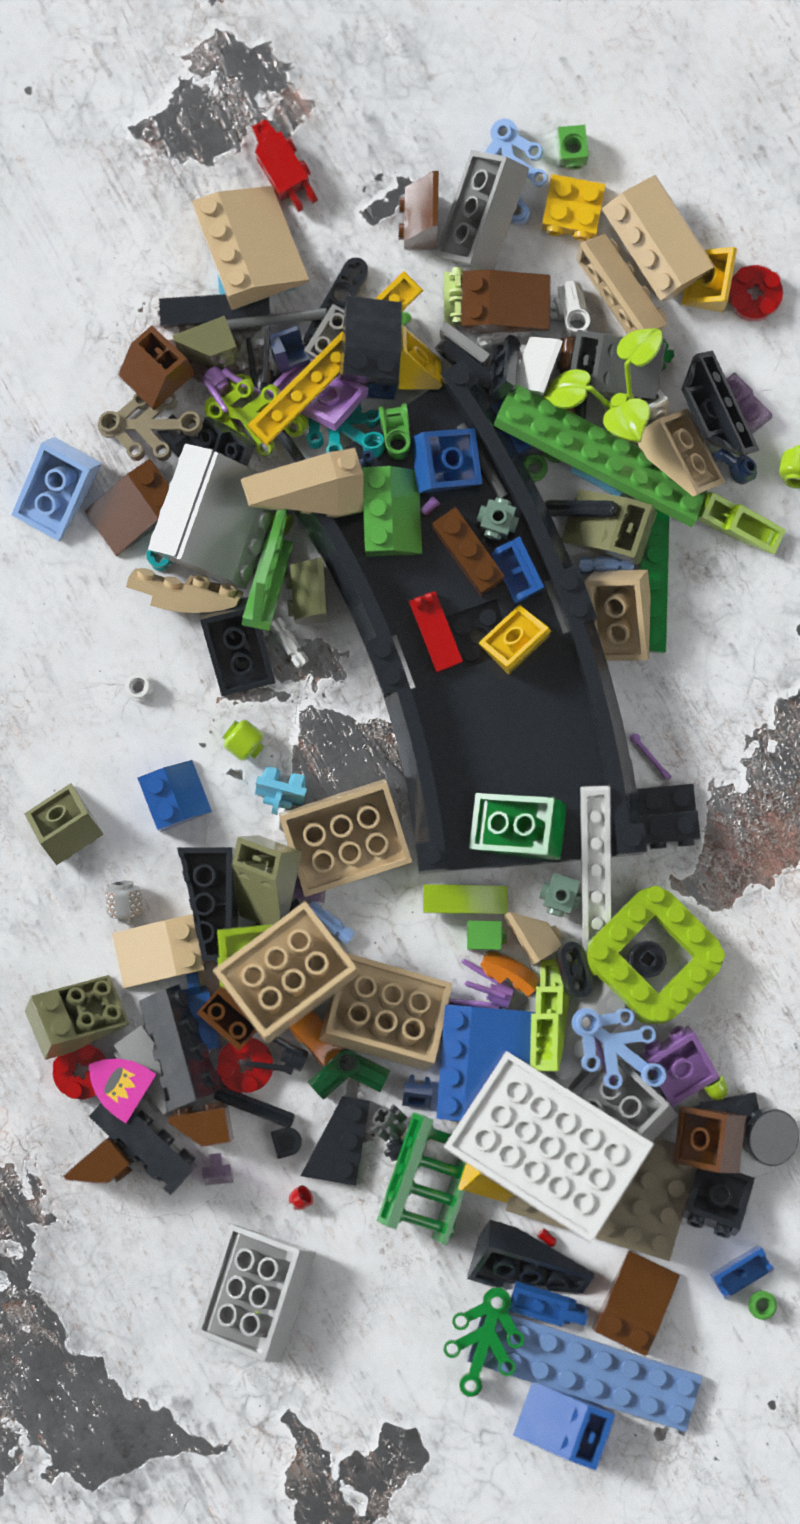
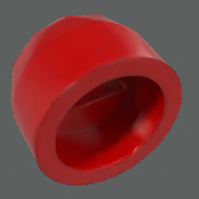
[288,1185,314,1211]

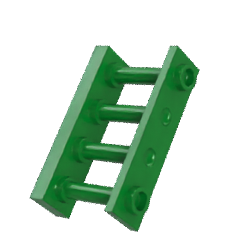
[377,1112,466,1245]

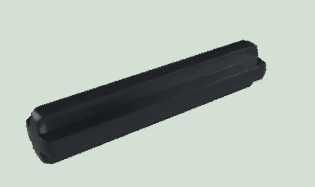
[545,500,619,517]
[214,1086,295,1128]

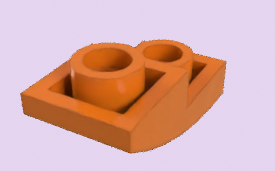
[480,950,540,997]
[288,1010,344,1066]

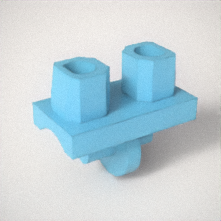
[255,766,307,815]

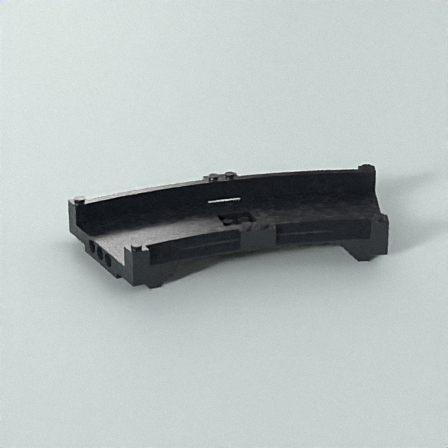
[290,358,647,874]

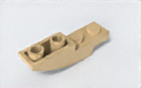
[126,568,243,613]

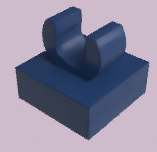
[402,1074,433,1109]

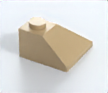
[503,912,564,965]

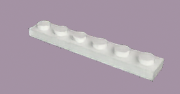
[580,786,611,951]

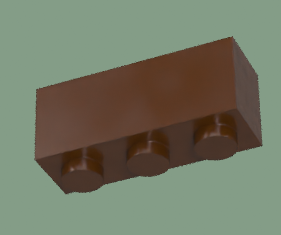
[432,507,504,597]

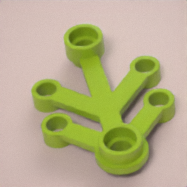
[204,379,308,457]

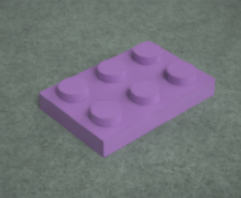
[268,359,368,431]

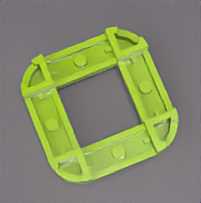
[587,886,725,1025]

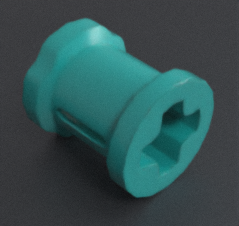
[146,549,173,571]

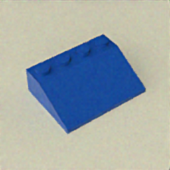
[436,1005,535,1121]

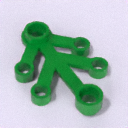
[444,1287,524,1397]

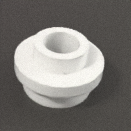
[124,673,153,701]

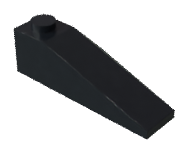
[467,1219,595,1293]

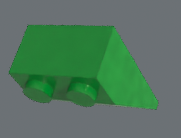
[469,793,567,860]

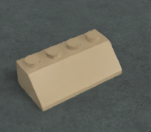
[602,175,715,301]
[576,234,667,334]

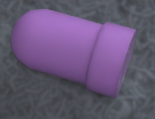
[421,496,440,516]

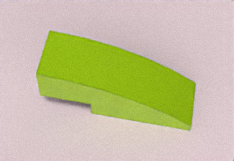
[697,492,786,555]
[423,884,507,914]

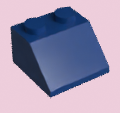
[411,428,482,493]
[137,760,212,832]

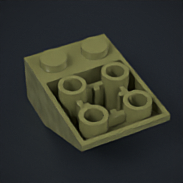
[561,489,657,565]
[232,835,302,925]
[25,975,130,1060]

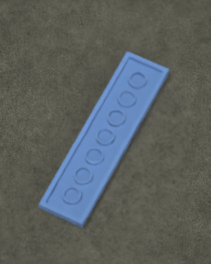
[467,1313,703,1432]

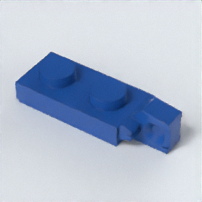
[183,972,220,1049]
[509,1281,589,1327]

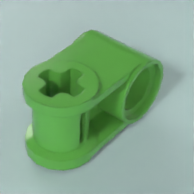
[379,403,411,460]

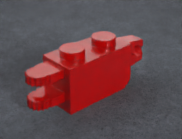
[252,119,318,213]

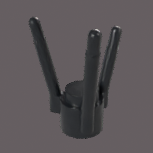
[246,326,283,394]
[242,1026,309,1075]

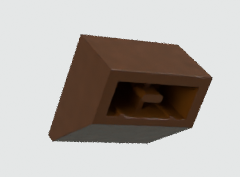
[118,325,195,411]
[197,986,257,1051]
[168,1101,234,1147]

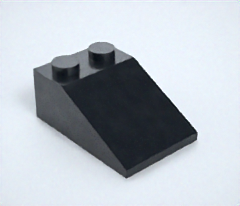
[339,296,402,386]
[200,598,276,696]

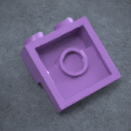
[640,1025,720,1107]

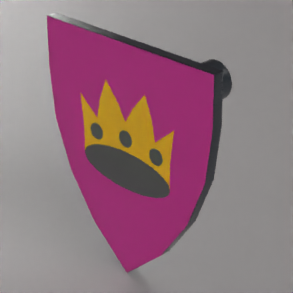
[89,1059,157,1123]

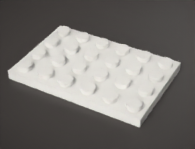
[444,1051,653,1243]

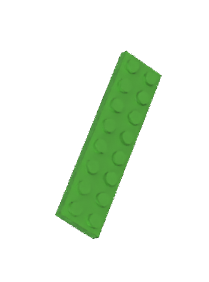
[493,384,706,528]

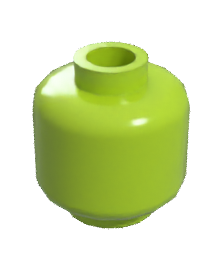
[779,445,800,489]
[222,720,265,761]

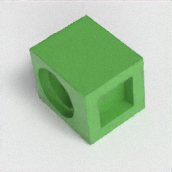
[556,124,589,170]
[467,921,507,950]

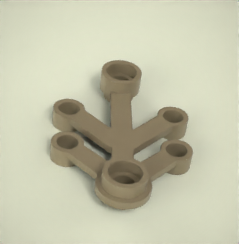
[98,393,203,461]

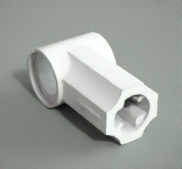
[557,281,590,338]

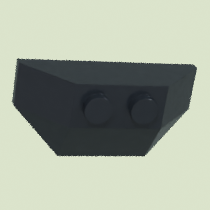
[681,350,759,456]

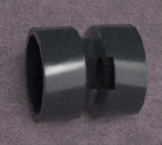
[627,941,667,978]

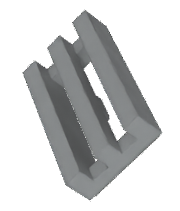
[440,322,490,367]

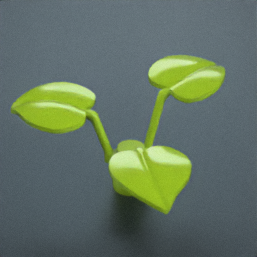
[544,328,663,443]

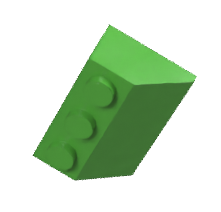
[362,466,422,557]

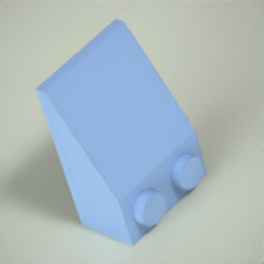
[11,437,102,541]

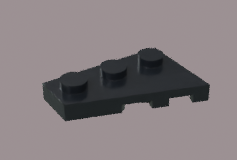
[300,1096,370,1186]

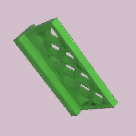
[242,509,293,631]

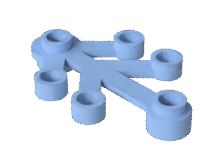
[485,119,549,225]
[572,1008,666,1089]

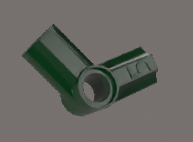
[307,1050,391,1100]

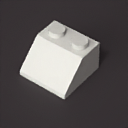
[516,337,563,398]

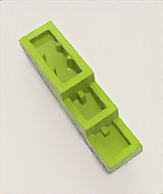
[530,959,571,1071]

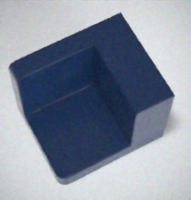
[270,326,310,374]

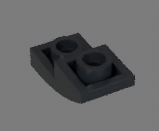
[197,416,256,467]

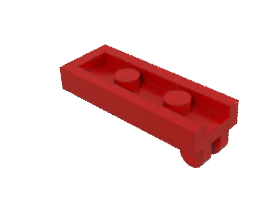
[409,591,463,673]

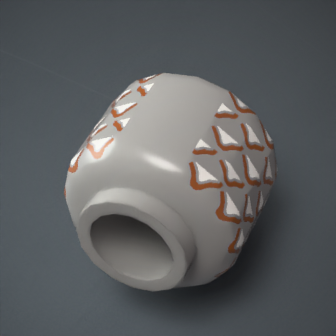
[105,880,143,924]

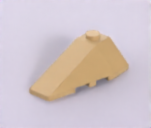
[241,448,363,517]

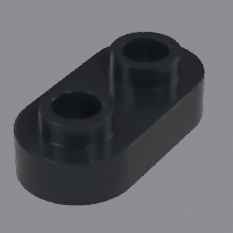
[556,942,594,999]

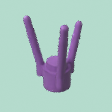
[202,367,269,427]
[448,959,514,1009]

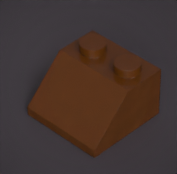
[673,1106,746,1173]
[63,1137,134,1184]

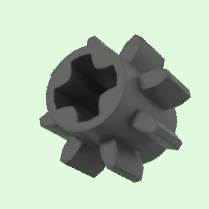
[372,1104,408,1142]

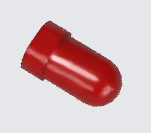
[537,1228,557,1247]

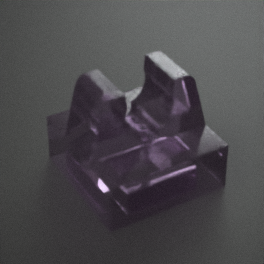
[202,1153,234,1186]

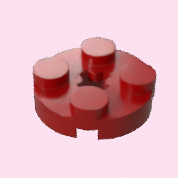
[728,265,783,322]
[217,1037,273,1093]
[52,1044,107,1100]

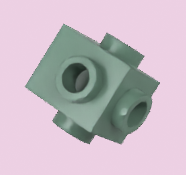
[477,498,519,541]
[539,872,582,917]

